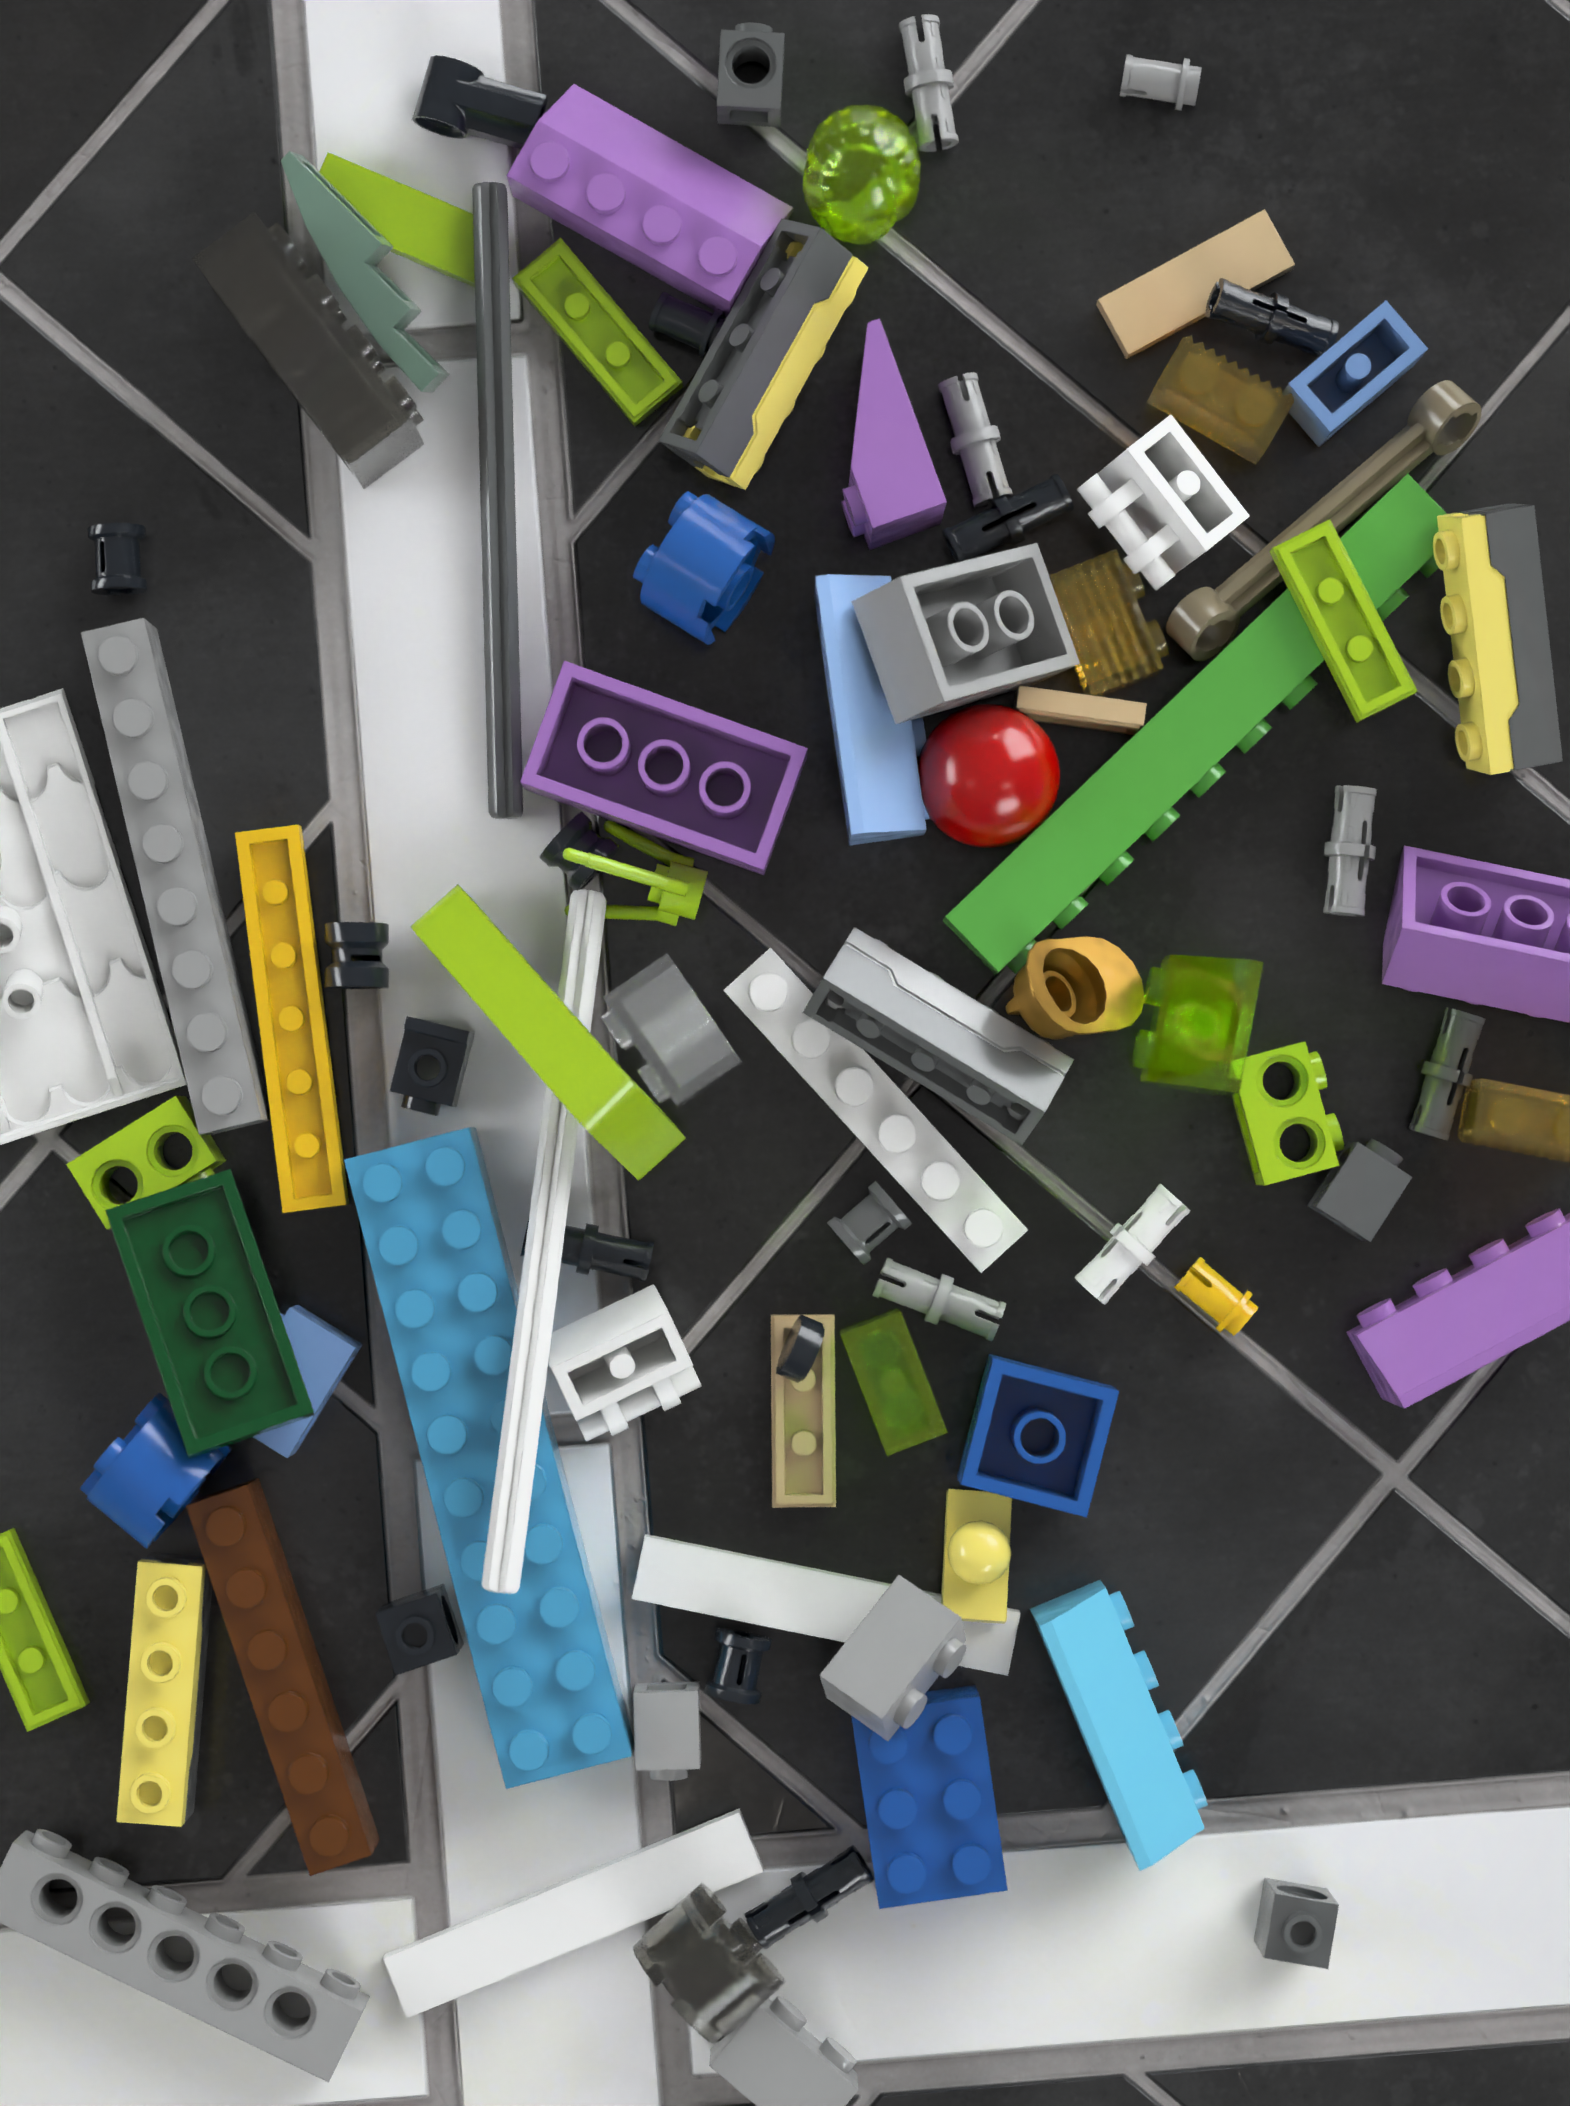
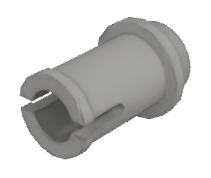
[1120,54,1202,110]

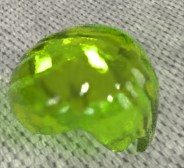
[803,104,920,245]

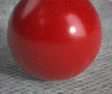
[917,704,1060,848]

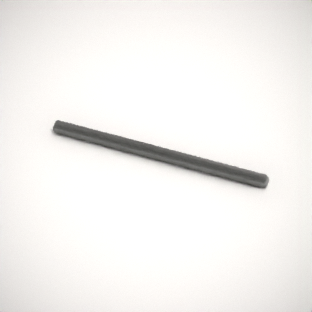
[472,182,523,819]

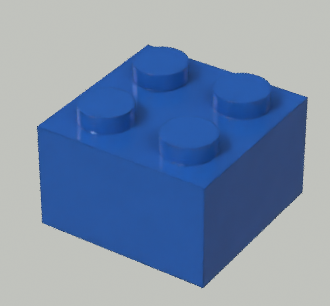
[957,1354,1119,1517]

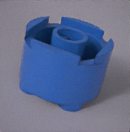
[633,491,775,645]
[80,1392,232,1549]

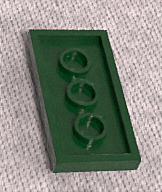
[105,1169,314,1459]

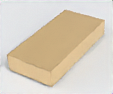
[1013,685,1147,735]

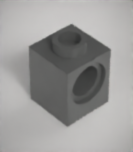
[717,22,785,127]
[1307,1138,1412,1242]
[1254,1878,1339,1969]

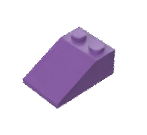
[841,318,947,550]

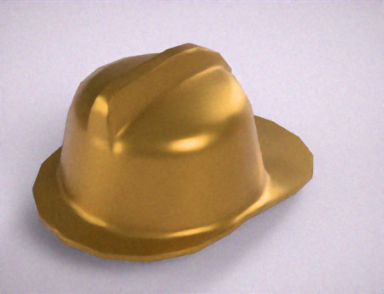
[1005,936,1145,1040]

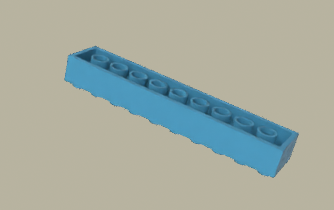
[344,1127,635,1789]

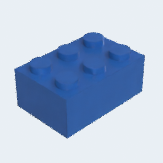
[851,1685,1008,1909]

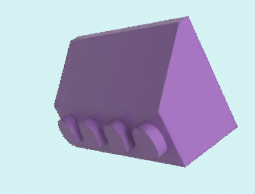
[506,84,793,317]
[1382,845,1570,1023]
[1346,1208,1570,1409]

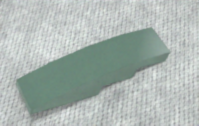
[281,151,450,393]

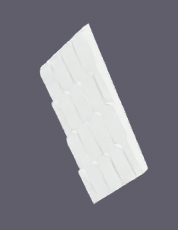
[0,688,187,1145]

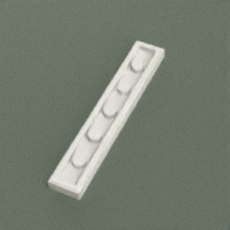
[632,1534,1021,1676]
[383,1808,764,2018]

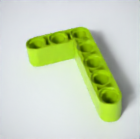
[410,884,686,1181]

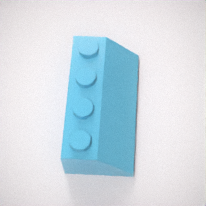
[1030,1580,1208,1871]

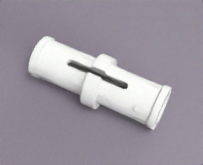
[1074,1183,1191,1305]

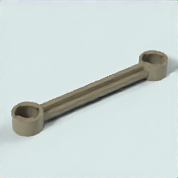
[1166,380,1482,661]

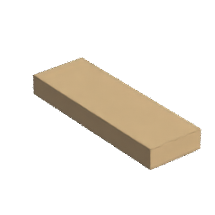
[1096,209,1295,359]
[771,1314,836,1508]

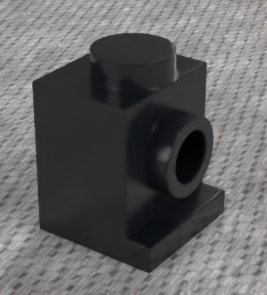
[390,1016,475,1116]

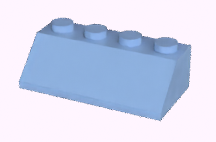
[814,574,930,846]

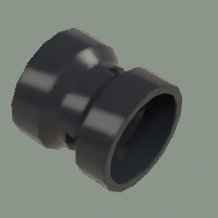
[325,922,389,989]

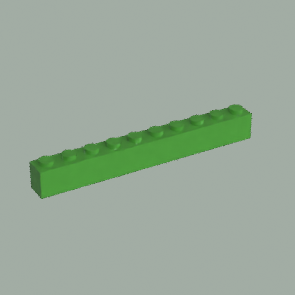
[943,473,1447,975]

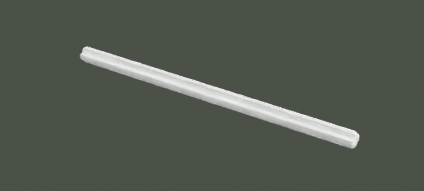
[482,889,607,1594]

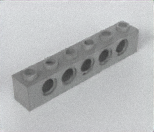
[0,1829,370,2082]

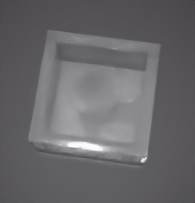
[601,953,742,1107]

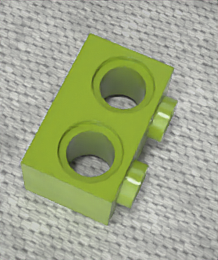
[1223,1041,1344,1186]
[66,1096,226,1230]

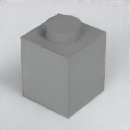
[633,1681,702,1781]

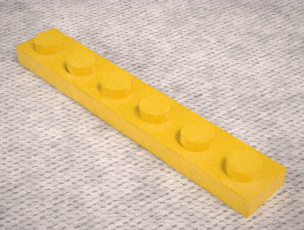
[235,825,349,1213]

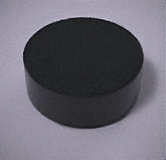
[776,1314,825,1383]

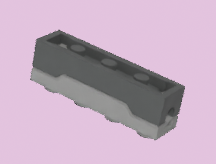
[803,927,1074,1145]

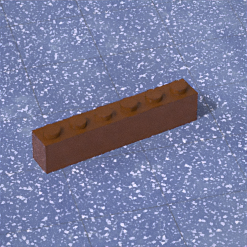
[186,1477,380,1876]

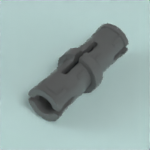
[1409,1007,1486,1141]

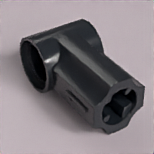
[412,55,548,149]

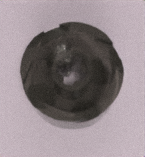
[633,1883,786,2043]

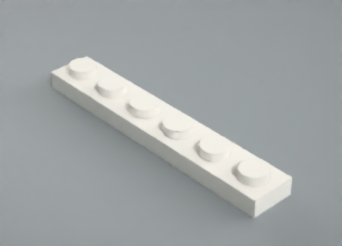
[723,947,1028,1273]

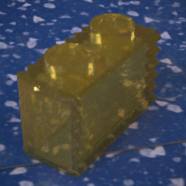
[1147,335,1294,465]
[1049,549,1169,697]
[1457,1078,1570,1162]

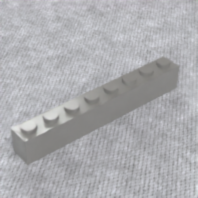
[81,618,271,1135]

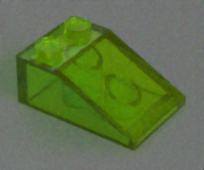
[1132,954,1263,1096]

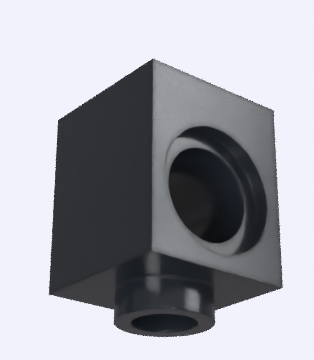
[375,1584,464,1676]

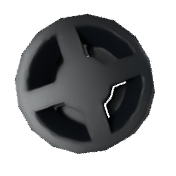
[539,812,620,891]

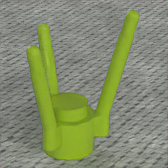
[563,820,708,926]

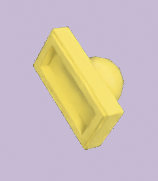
[941,1489,1012,1624]

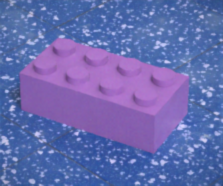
[520,661,808,876]

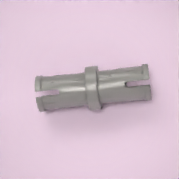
[899,14,959,152]
[938,372,1013,507]
[1323,785,1377,917]
[872,1257,1006,1342]

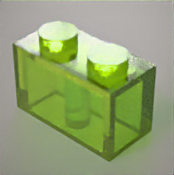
[839,1308,948,1456]

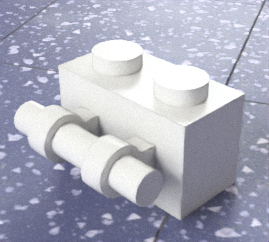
[1077,415,1250,591]
[548,1284,702,1442]

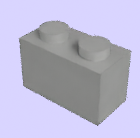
[820,1575,966,1741]
[709,1991,859,2106]

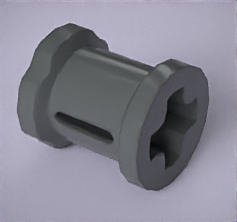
[827,1181,912,1265]

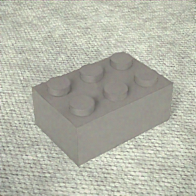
[852,543,1080,724]

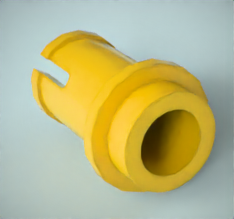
[1174,1256,1259,1336]

